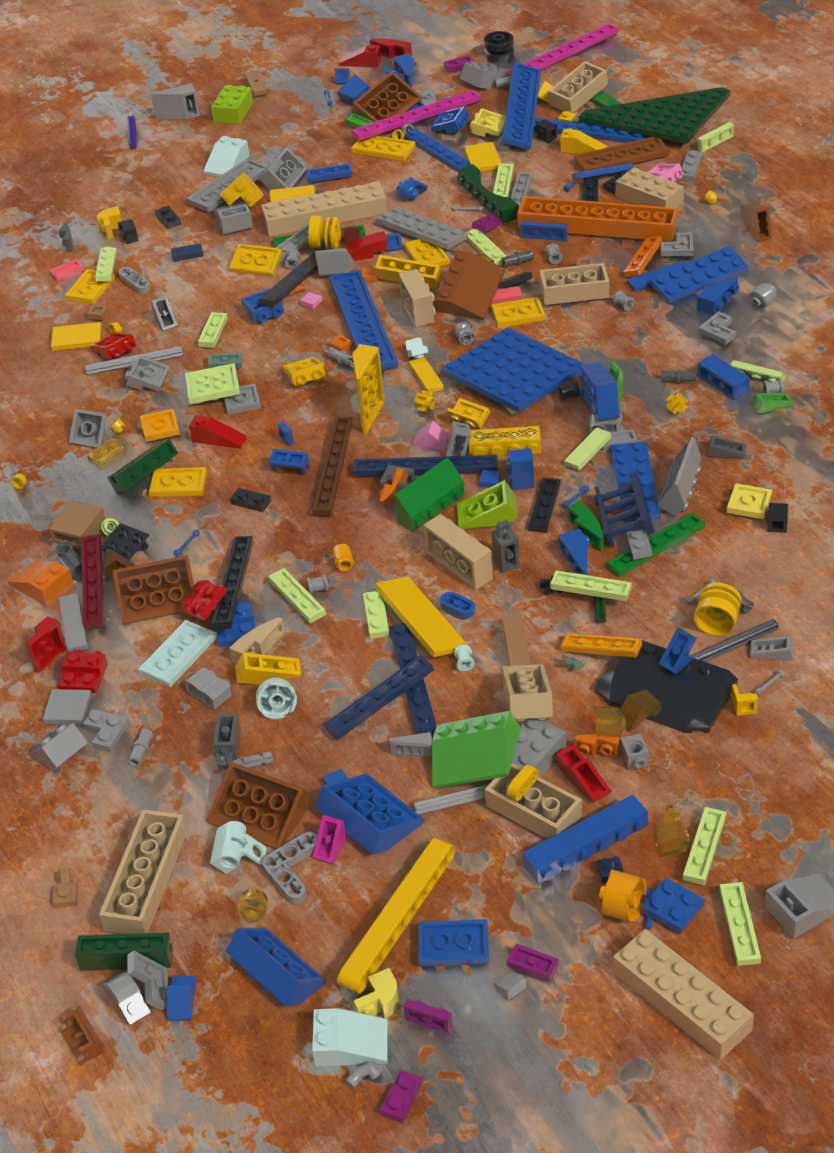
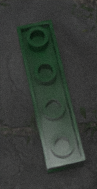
[107,439,178,493]
[75,932,173,971]

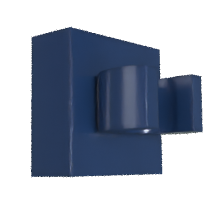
[598,856,624,883]

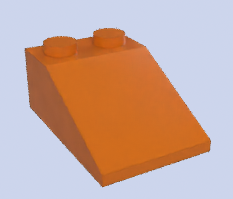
[8,560,74,607]

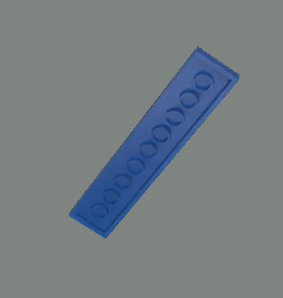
[502,62,541,150]
[329,270,398,370]

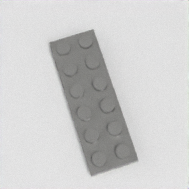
[186,158,268,213]
[377,207,468,250]

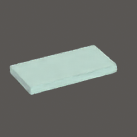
[138,620,217,688]

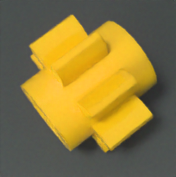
[414,390,435,413]
[666,392,688,414]

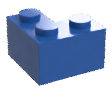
[505,448,534,490]

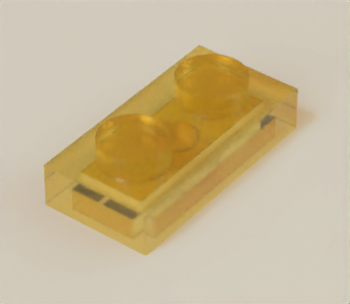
[87,438,126,467]

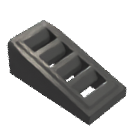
[706,435,746,458]

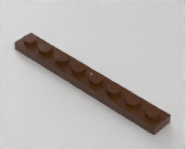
[313,417,353,516]

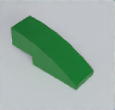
[568,500,603,552]

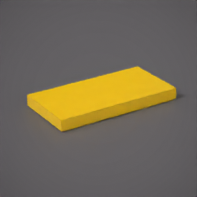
[351,136,416,161]

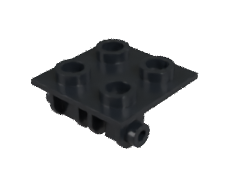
[102,523,149,560]

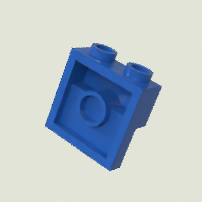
[430,107,470,134]
[241,288,284,323]
[212,602,256,648]

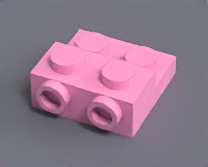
[647,164,683,182]

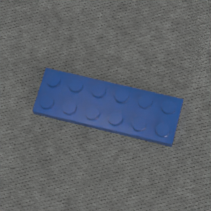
[649,246,749,304]
[611,442,661,522]

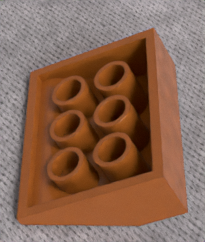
[352,71,423,122]
[435,250,505,320]
[113,555,194,625]
[206,762,313,849]

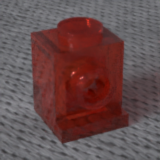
[341,226,362,248]

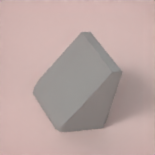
[493,971,527,1000]

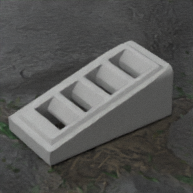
[750,636,794,660]
[389,732,432,757]

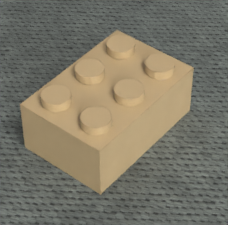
[399,269,436,327]

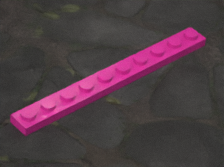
[507,23,619,77]
[352,90,481,140]

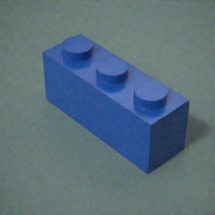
[697,354,750,400]

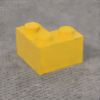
[219,172,264,207]

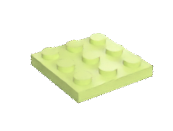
[185,363,240,404]

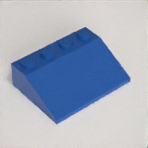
[315,774,425,855]

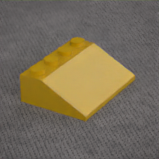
[352,344,385,434]

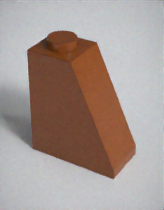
[740,203,772,242]

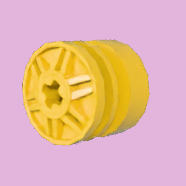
[308,215,342,250]
[694,582,742,636]

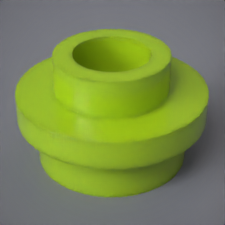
[101,518,119,536]

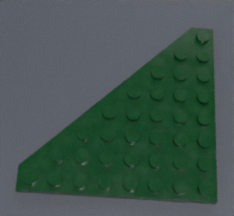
[579,87,731,144]

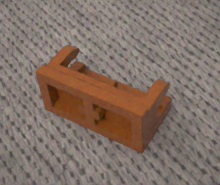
[60,1006,104,1065]

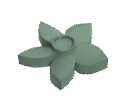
[561,654,585,670]

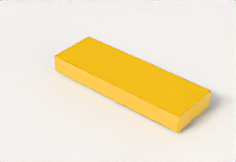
[409,357,444,393]

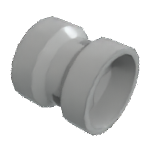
[454,322,475,345]

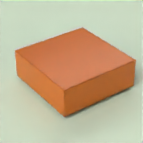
[362,268,378,282]
[329,335,352,351]

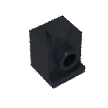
[534,119,557,143]
[117,219,139,244]

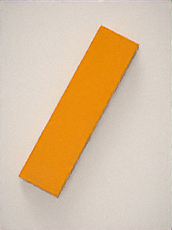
[560,633,642,658]

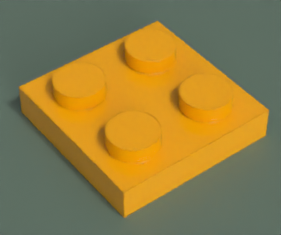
[140,409,180,442]

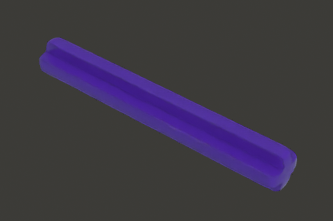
[127,115,137,149]

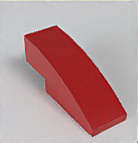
[369,39,412,59]
[345,231,388,261]
[554,744,612,803]

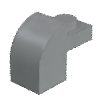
[103,971,150,1025]

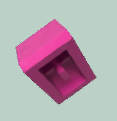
[312,815,347,864]

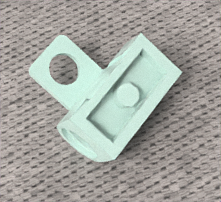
[210,821,267,874]

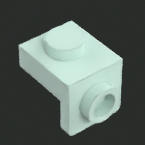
[405,337,428,359]

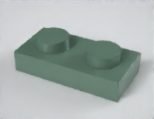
[208,352,243,368]

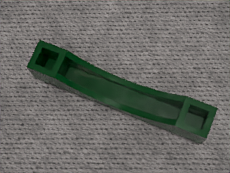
[457,164,519,224]

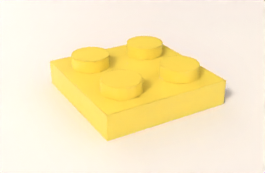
[727,484,772,519]

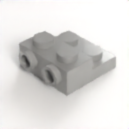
[124,355,170,392]

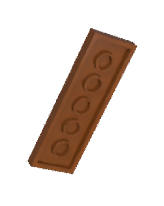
[575,137,669,172]

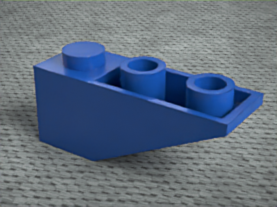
[696,276,739,315]

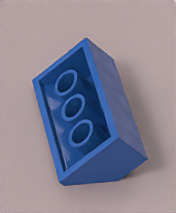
[225,928,326,1006]

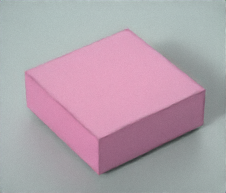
[300,292,323,309]

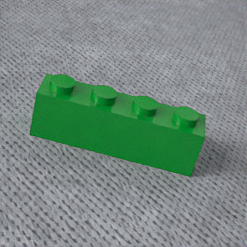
[394,458,465,532]

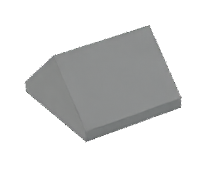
[315,248,356,276]

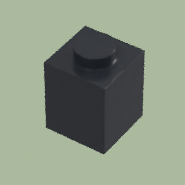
[767,503,788,533]

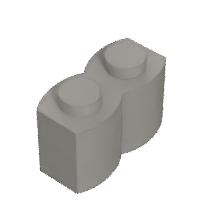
[185,667,232,710]

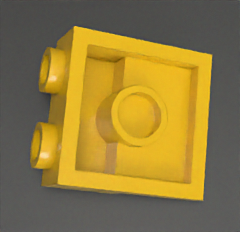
[282,356,326,386]

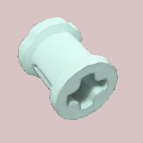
[454,645,475,671]

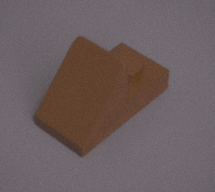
[104,548,134,581]

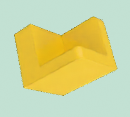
[538,81,554,103]
[731,684,758,716]

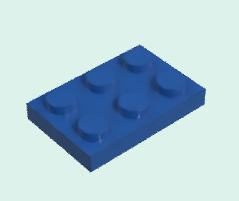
[419,919,489,966]

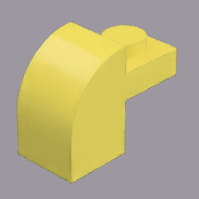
[354,968,399,1019]

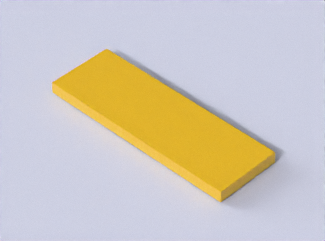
[375,576,468,657]

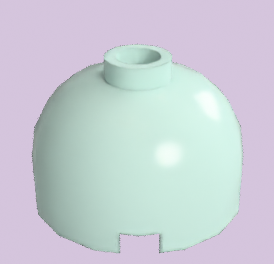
[256,677,297,719]

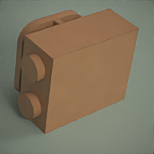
[49,501,105,549]

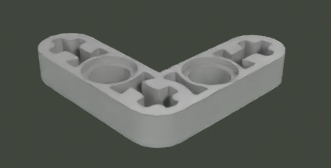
[262,832,317,904]

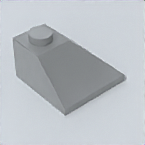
[69,409,107,448]

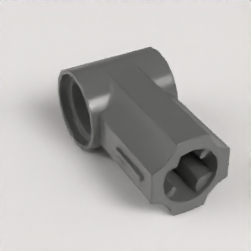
[56,542,82,577]

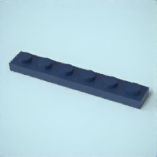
[324,655,434,740]

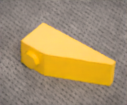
[560,128,607,154]
[235,653,302,685]

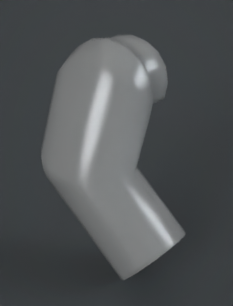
[345,1062,381,1089]

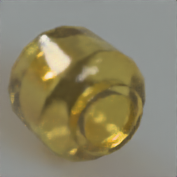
[237,888,268,922]

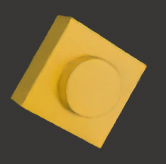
[558,111,577,123]

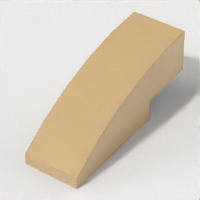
[229,617,285,663]

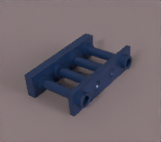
[593,472,655,547]

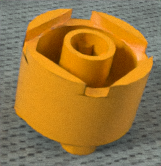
[599,870,646,922]

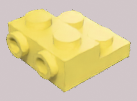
[470,108,505,137]

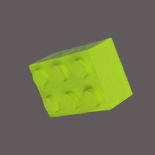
[211,85,253,124]

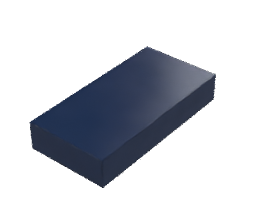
[171,243,204,262]

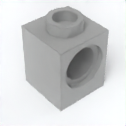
[620,733,649,770]

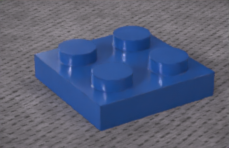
[641,877,705,935]

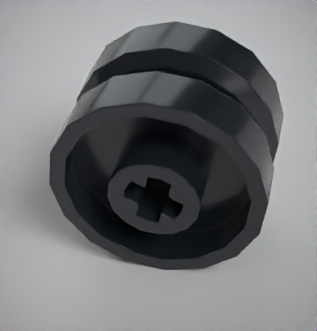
[484,31,514,63]

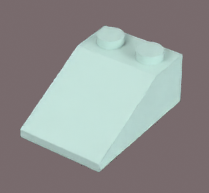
[203,136,250,176]
[313,1008,388,1067]

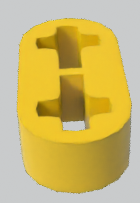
[507,764,539,801]

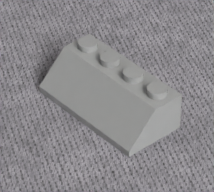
[657,436,701,516]

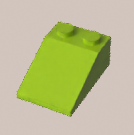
[457,480,518,529]

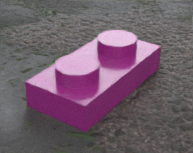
[444,55,474,73]
[472,215,501,232]
[506,943,559,982]
[403,999,453,1034]
[380,1070,423,1123]

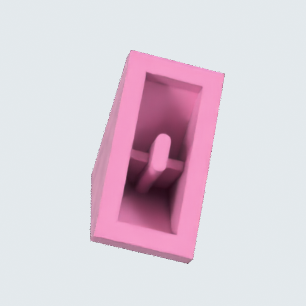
[412,421,448,450]

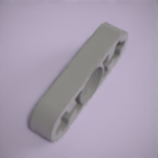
[118,267,151,294]

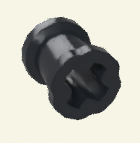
[558,381,580,400]

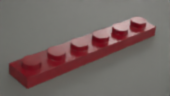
[81,534,104,630]

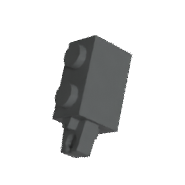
[491,520,520,573]
[213,713,241,770]

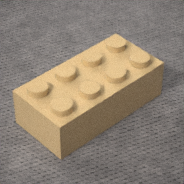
[548,61,608,113]
[615,168,684,208]
[540,263,609,305]
[424,514,493,590]
[503,664,553,721]
[485,763,582,839]

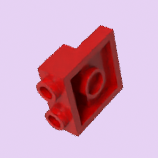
[90,332,137,360]
[179,580,228,620]
[25,616,67,673]
[57,649,108,694]

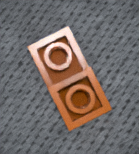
[379,468,408,506]
[574,734,620,758]

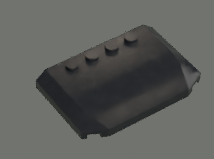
[595,640,738,733]

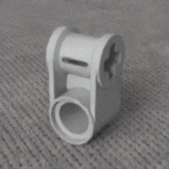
[589,413,623,434]

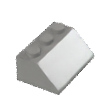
[258,147,307,190]

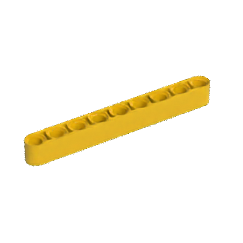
[337,838,456,994]

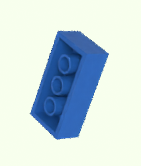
[578,361,620,420]

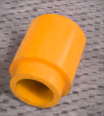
[332,544,354,571]

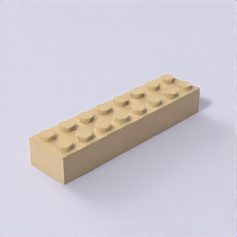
[261,182,388,236]

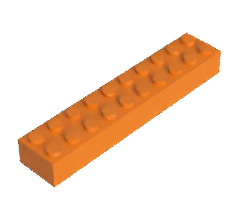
[517,196,678,242]

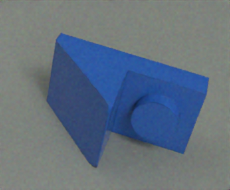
[659,627,697,674]
[166,976,197,1021]

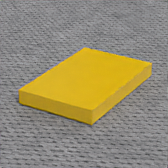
[464,142,502,172]
[270,185,315,203]
[403,239,450,266]
[229,244,283,277]
[65,269,115,305]
[491,297,546,328]
[51,322,102,351]
[149,467,207,497]

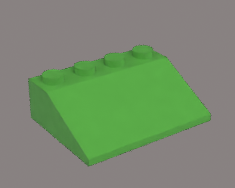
[432,711,521,789]

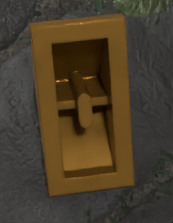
[616,690,661,732]

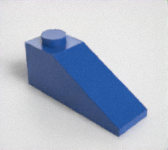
[393,53,416,88]
[559,529,590,575]

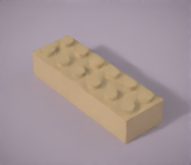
[99,810,188,934]
[613,929,754,1060]

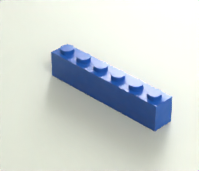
[523,794,648,884]

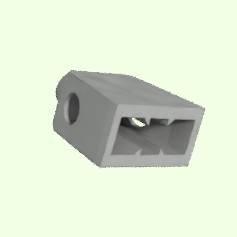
[445,421,471,456]

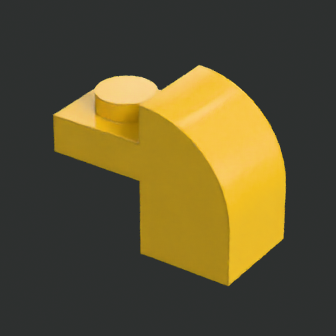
[97,207,122,239]

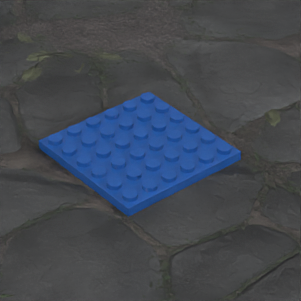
[441,327,584,413]

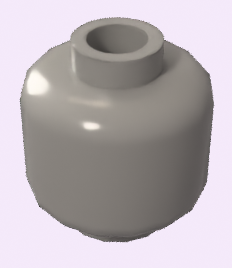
[752,283,776,307]

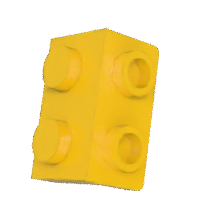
[447,398,491,429]

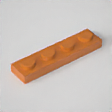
[624,236,662,277]

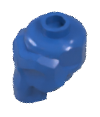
[396,177,428,201]

